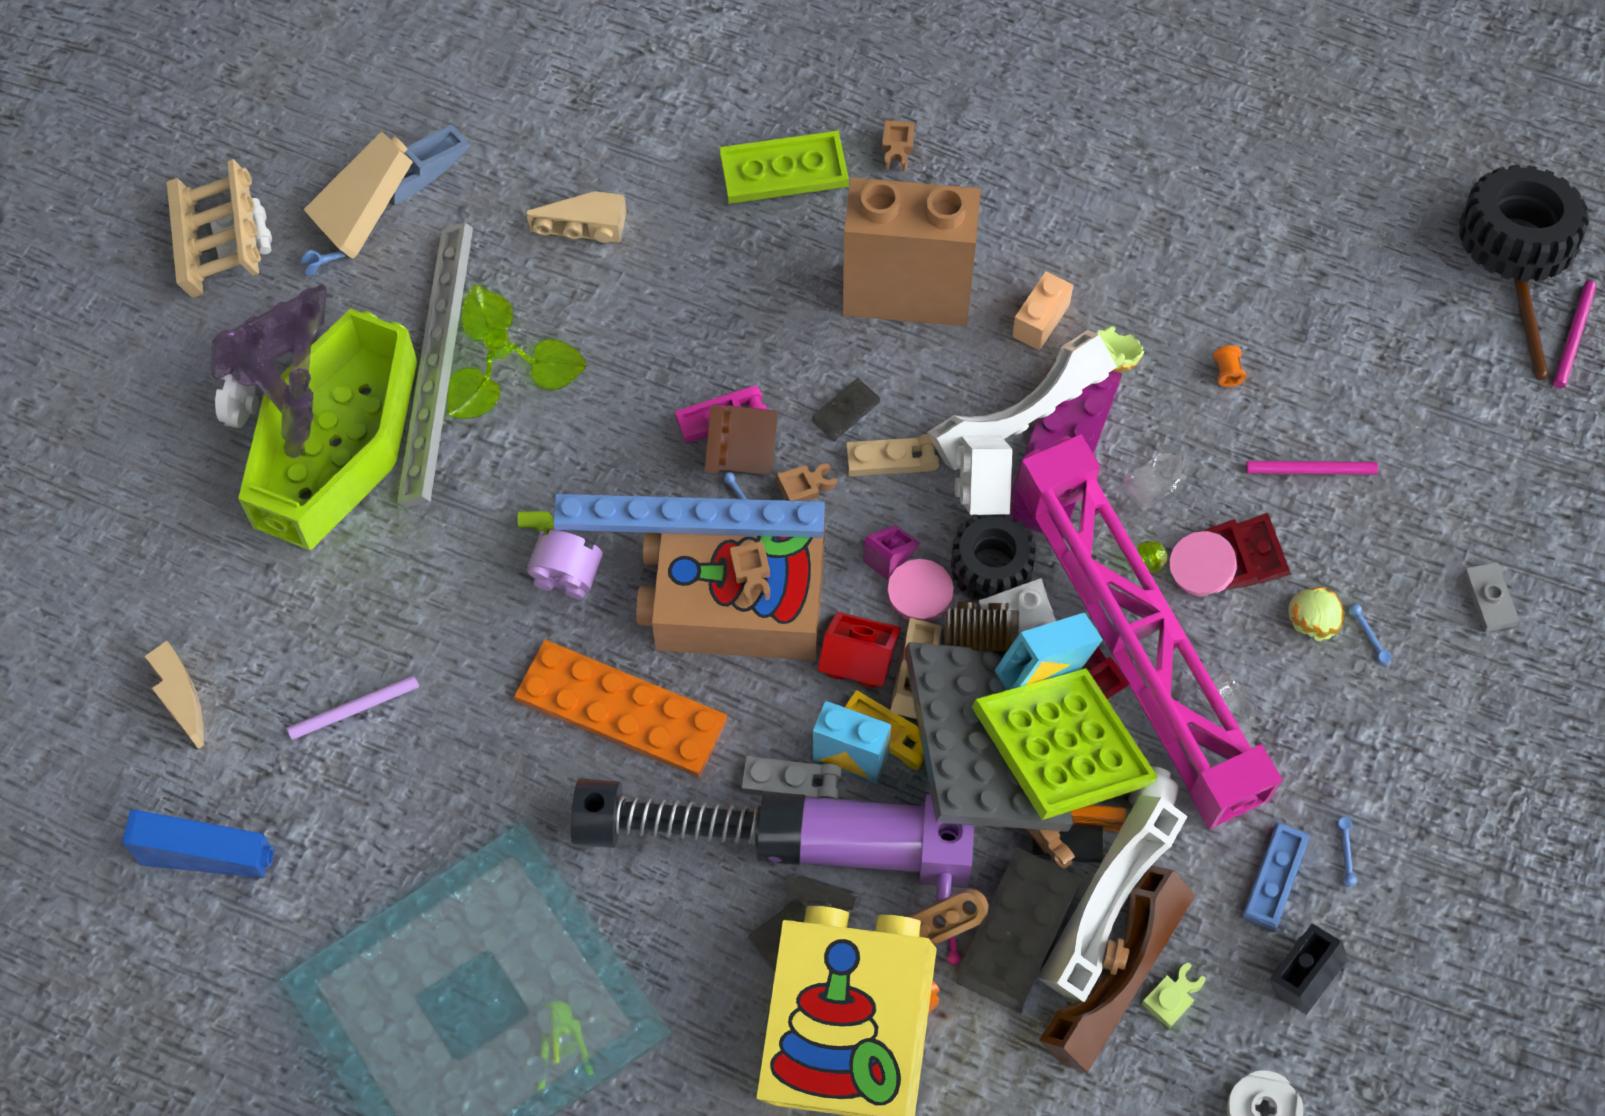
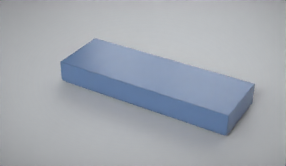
[1241,822,1310,932]

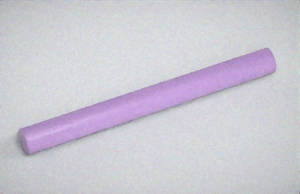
[287,675,419,740]

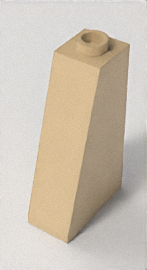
[303,131,413,259]

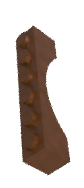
[1039,866,1196,1073]

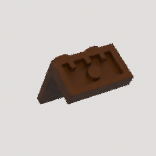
[704,404,778,475]

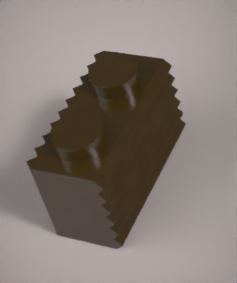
[945,602,1019,651]

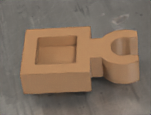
[882,120,915,171]
[775,464,837,501]
[730,541,770,604]
[1026,829,1075,871]

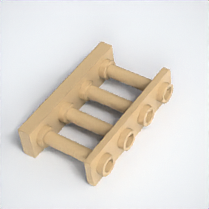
[167,159,261,298]

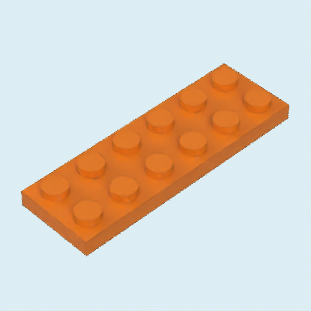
[514,640,728,778]

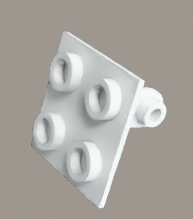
[979,578,1056,634]

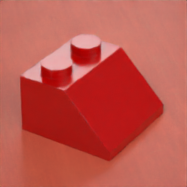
[817,611,901,688]

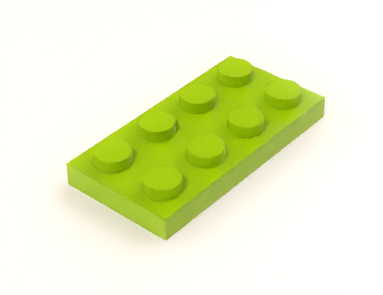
[719,130,849,204]

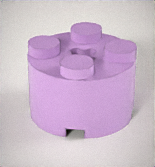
[527,530,603,600]

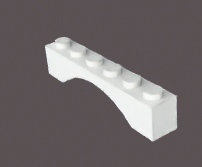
[927,330,1116,470]
[1037,795,1187,1002]

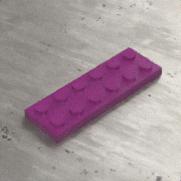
[1002,371,1122,539]

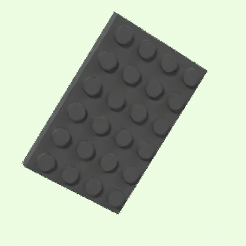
[904,642,1073,832]

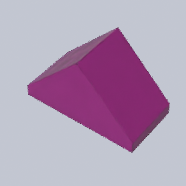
[863,525,921,581]

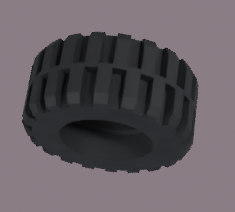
[1459,165,1589,282]

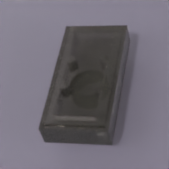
[812,377,880,442]

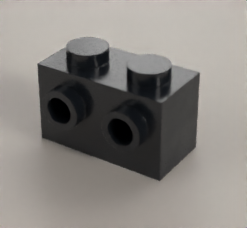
[1270,923,1348,1015]

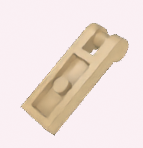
[846,434,939,477]

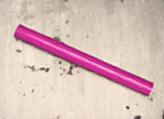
[1553,281,1597,388]
[1246,461,1378,475]

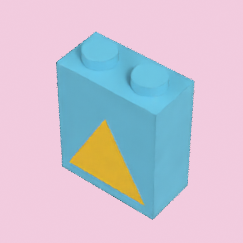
[994,613,1102,690]
[813,701,891,785]

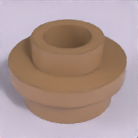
[1102,938,1129,975]

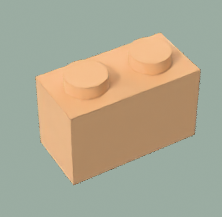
[1012,271,1073,351]

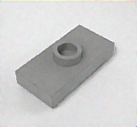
[1463,562,1520,632]

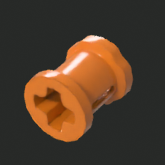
[1213,345,1247,387]

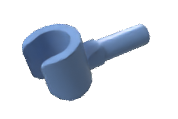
[300,250,345,275]

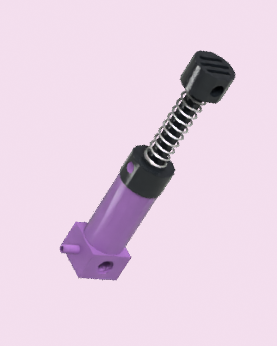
[571,778,974,902]

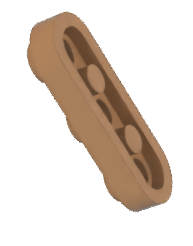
[906,889,988,945]

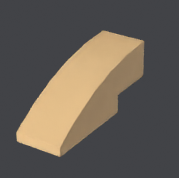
[890,618,942,719]
[145,641,204,749]

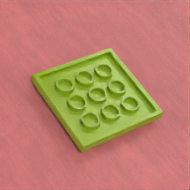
[972,668,1158,820]

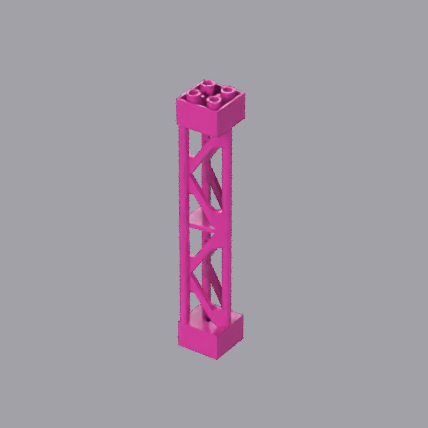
[1016,434,1283,830]

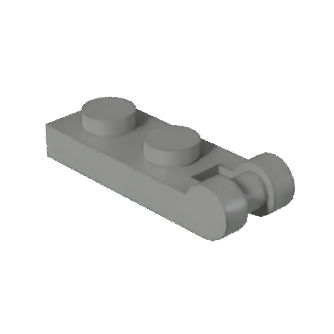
[742,756,842,799]

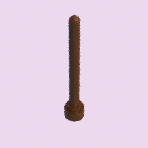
[1513,278,1548,380]

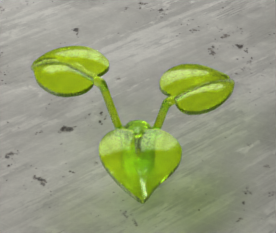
[447,284,587,419]

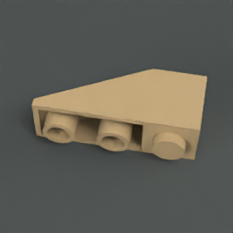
[526,191,627,243]

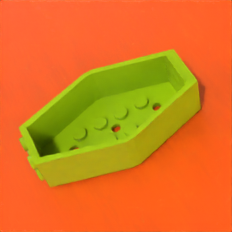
[238,308,418,551]

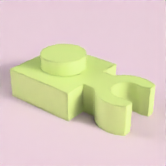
[1142,963,1206,1029]

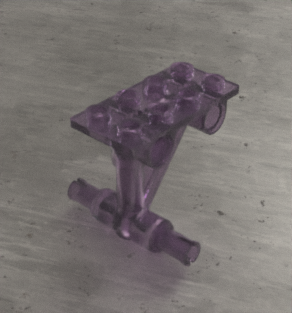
[211,284,327,458]

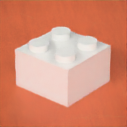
[955,436,1012,515]

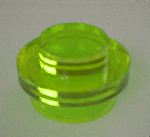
[1137,541,1167,573]

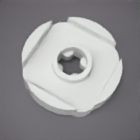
[215,363,259,428]
[1227,1071,1303,1116]

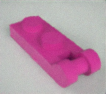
[675,386,767,444]

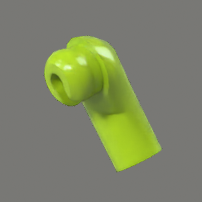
[518,511,562,535]

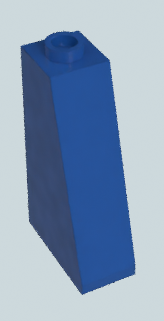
[122,809,274,878]

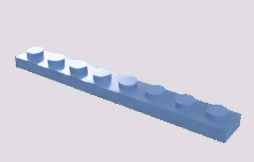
[553,494,825,538]

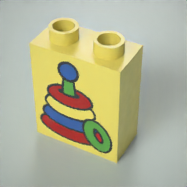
[756,906,937,1116]

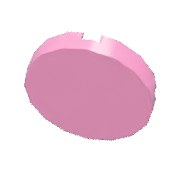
[1169,531,1237,597]
[887,559,954,622]

